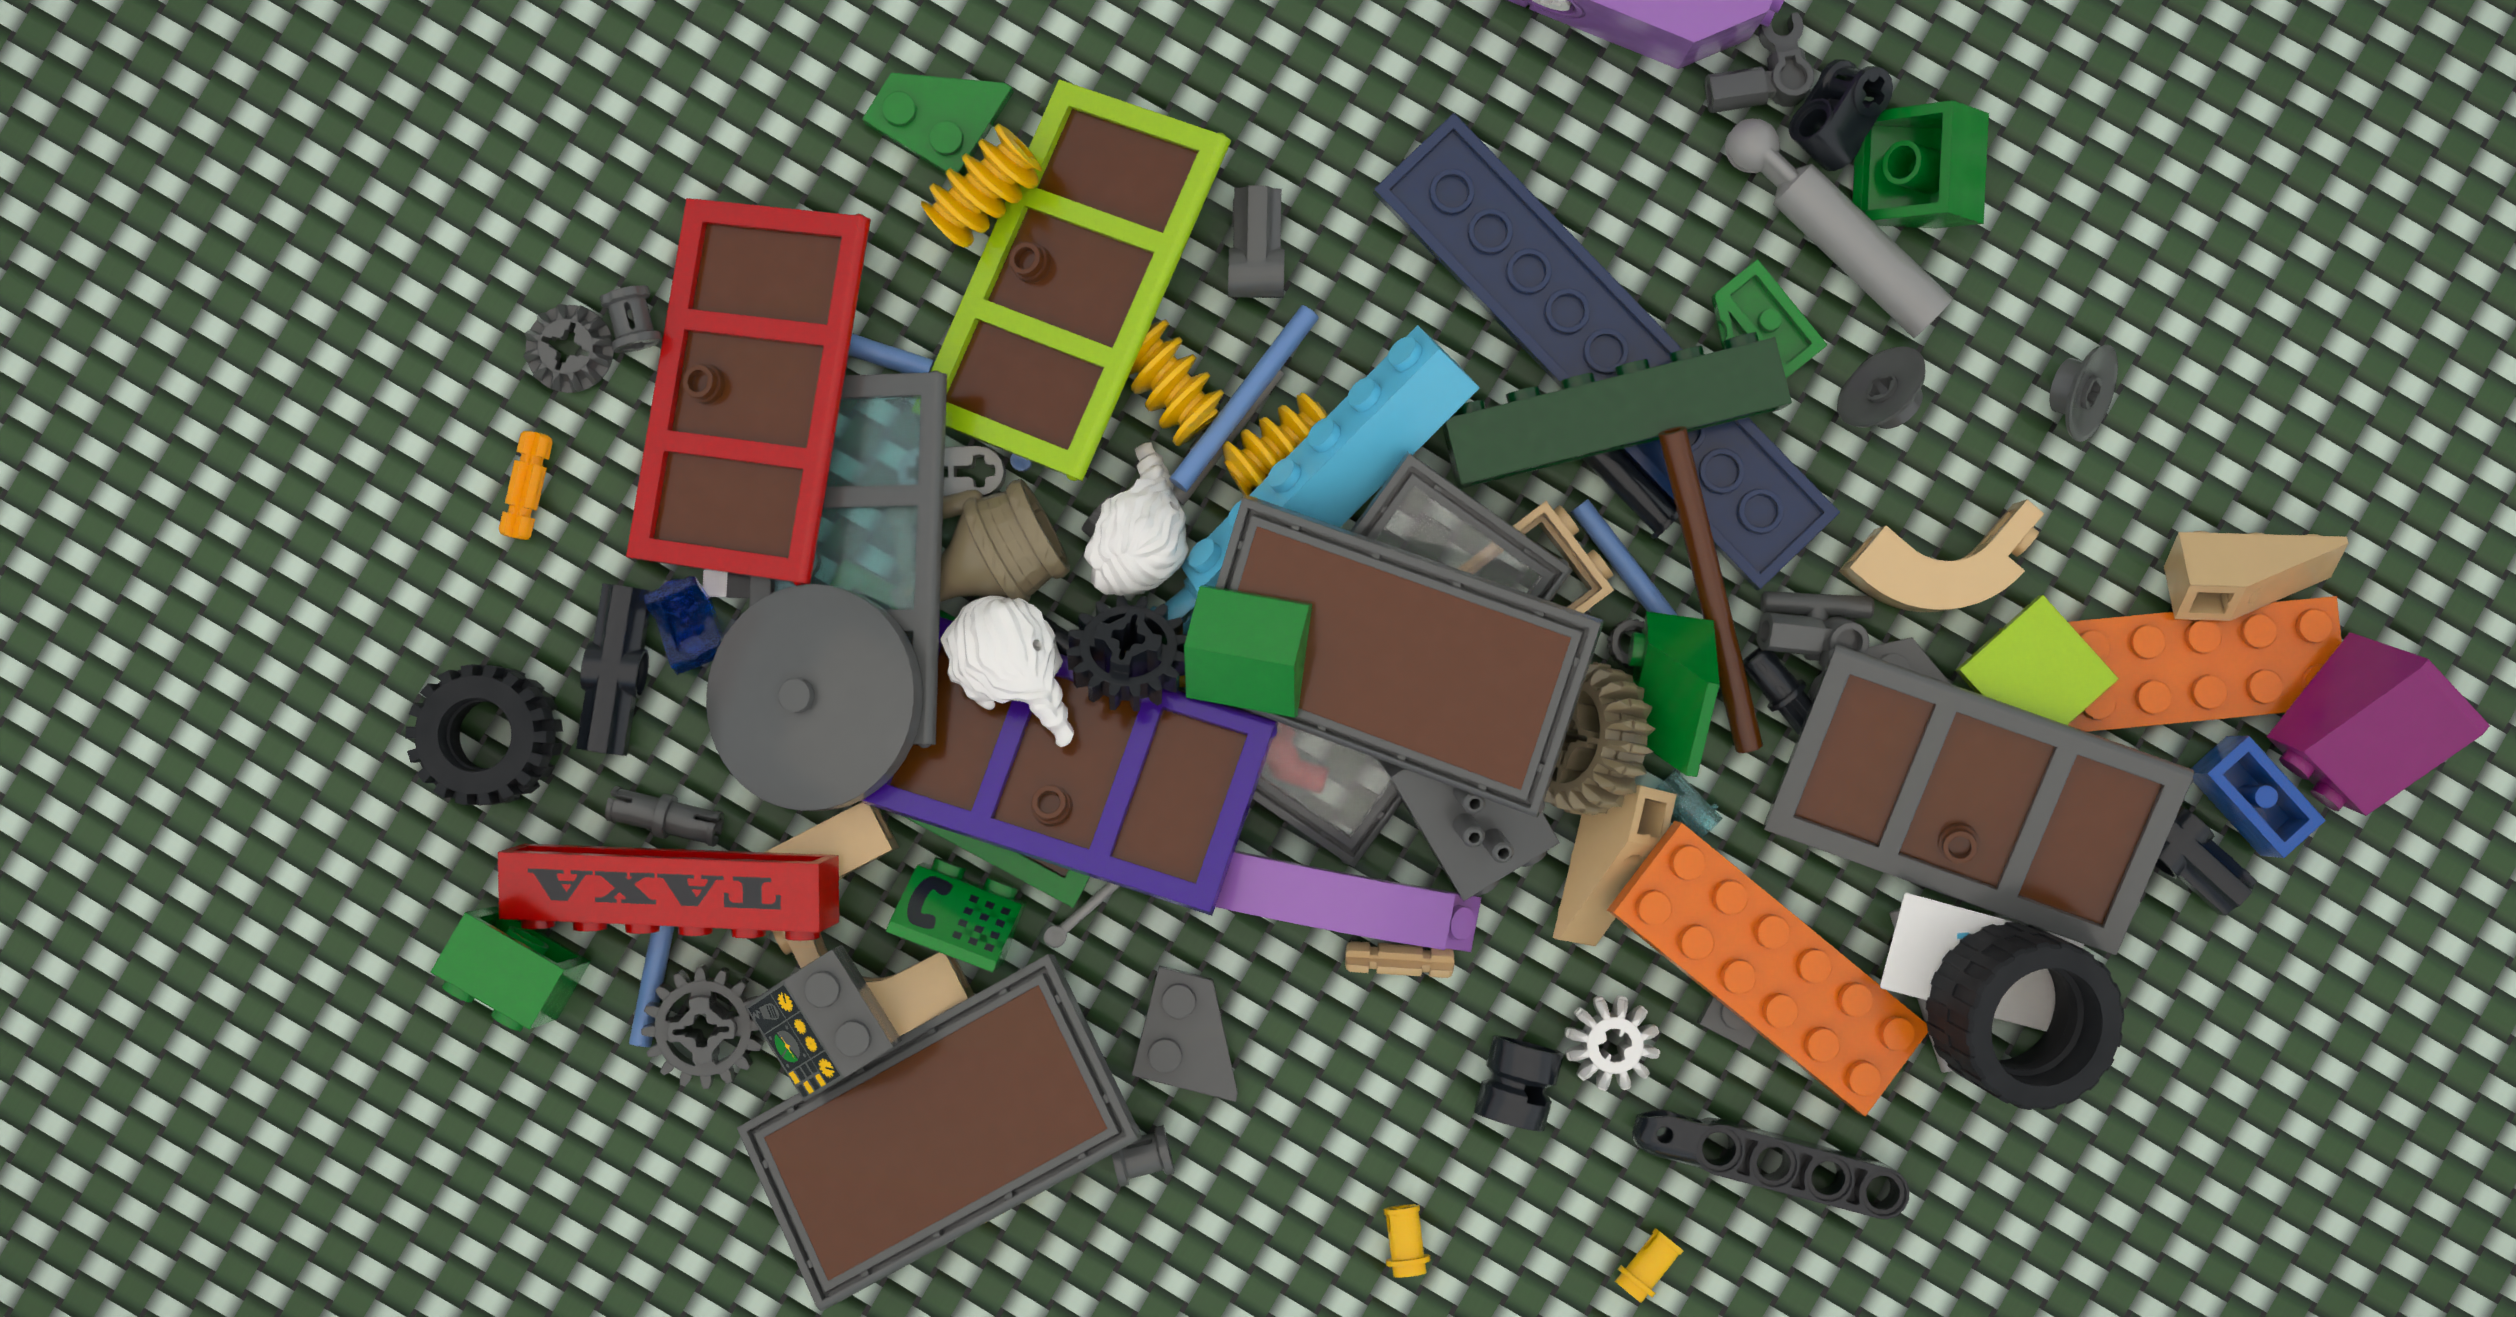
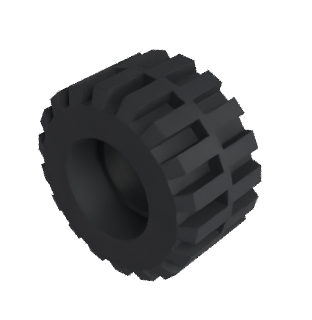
[405,664,563,806]

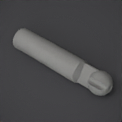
[1725,118,1953,338]

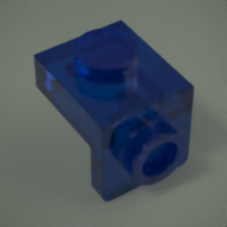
[643,576,724,675]

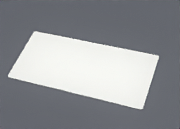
[1880,893,2084,1032]

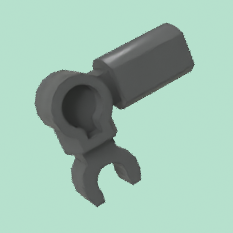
[1704,12,1814,113]
[1757,612,1869,701]

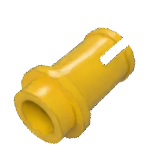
[1383,1204,1431,1278]
[1615,1228,1684,1303]

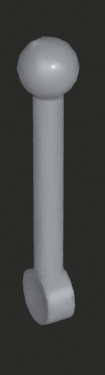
[1044,882,1120,948]

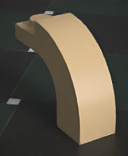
[1839,499,2044,612]

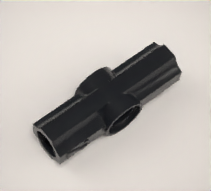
[576,583,653,756]
[2155,806,2257,916]

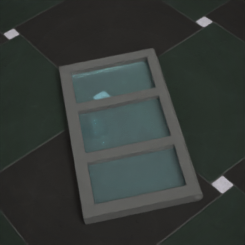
[749,371,947,748]

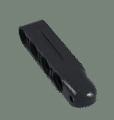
[1632,1109,1910,1219]

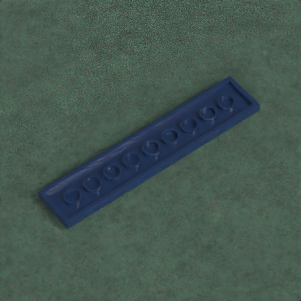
[1373,113,1840,591]

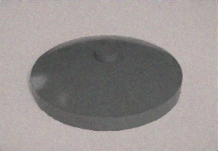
[706,584,923,811]

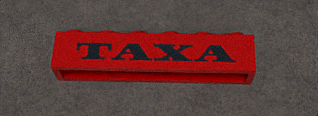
[498,844,839,941]

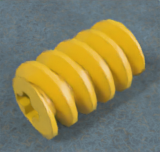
[921,123,1042,247]
[1129,319,1224,446]
[1222,393,1328,496]

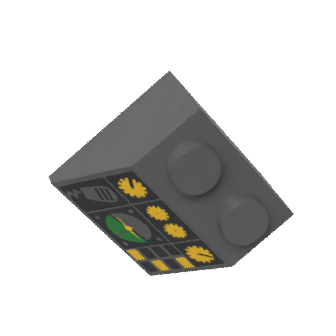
[745,945,902,1102]

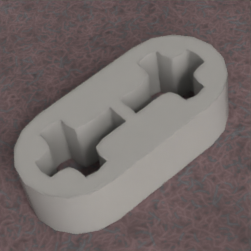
[898,446,1006,497]

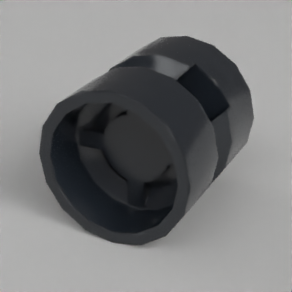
[1474,1035,1564,1132]

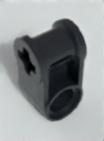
[1789,60,1893,171]

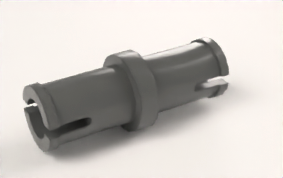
[605,786,724,847]

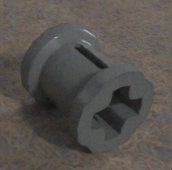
[600,285,662,353]
[1112,1125,1175,1187]

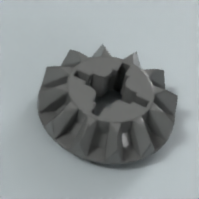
[523,304,614,393]

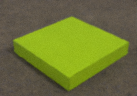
[1955,595,2119,725]

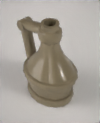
[888,479,1070,610]

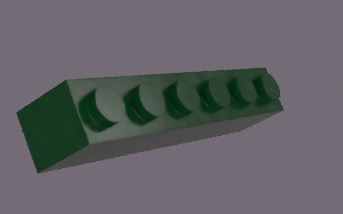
[1442,332,1792,489]

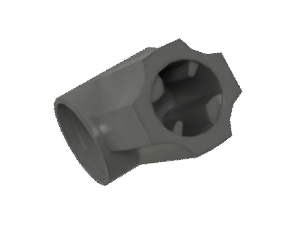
[1228,185,1285,298]

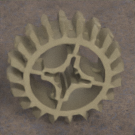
[1544,662,1655,815]

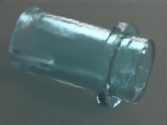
[1655,769,1723,839]

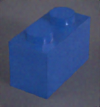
[2190,736,2326,858]

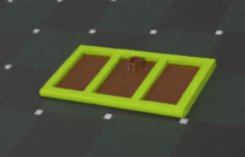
[913,79,1231,482]

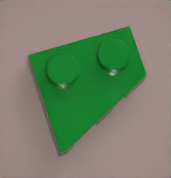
[862,73,1014,175]
[1711,259,1827,378]

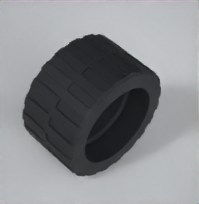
[1926,922,2124,1110]

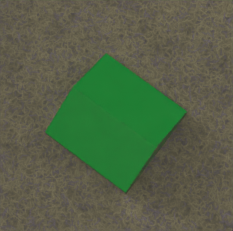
[1184,585,1312,718]

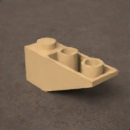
[2164,531,2348,621]
[1553,784,1677,946]

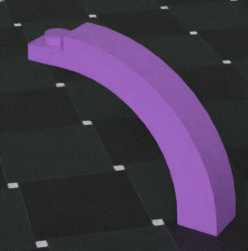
[1215,850,1482,952]

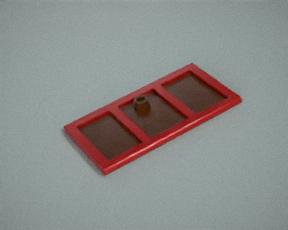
[626,198,871,586]

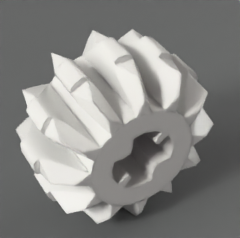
[1564,995,1660,1091]

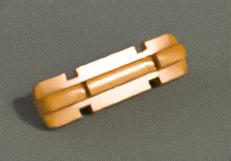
[499,431,553,540]

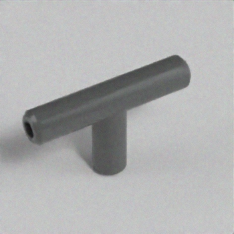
[1761,591,1875,661]

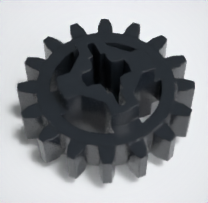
[1067,595,1187,711]

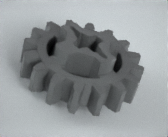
[641,964,765,1089]

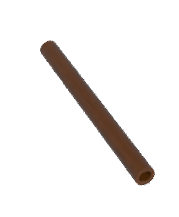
[1658,426,1763,753]

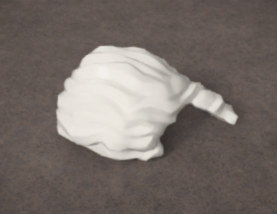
[1084,442,1189,601]
[940,596,1074,747]

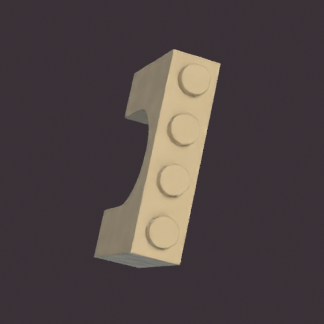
[765,802,974,1036]

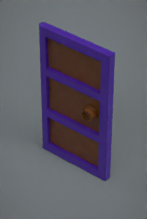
[861,617,1278,916]

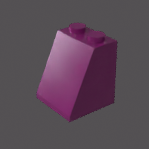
[2266,632,2490,816]

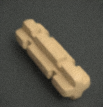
[1345,941,1454,978]

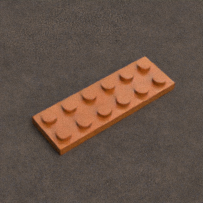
[1999,596,2342,732]
[1607,821,1928,1116]

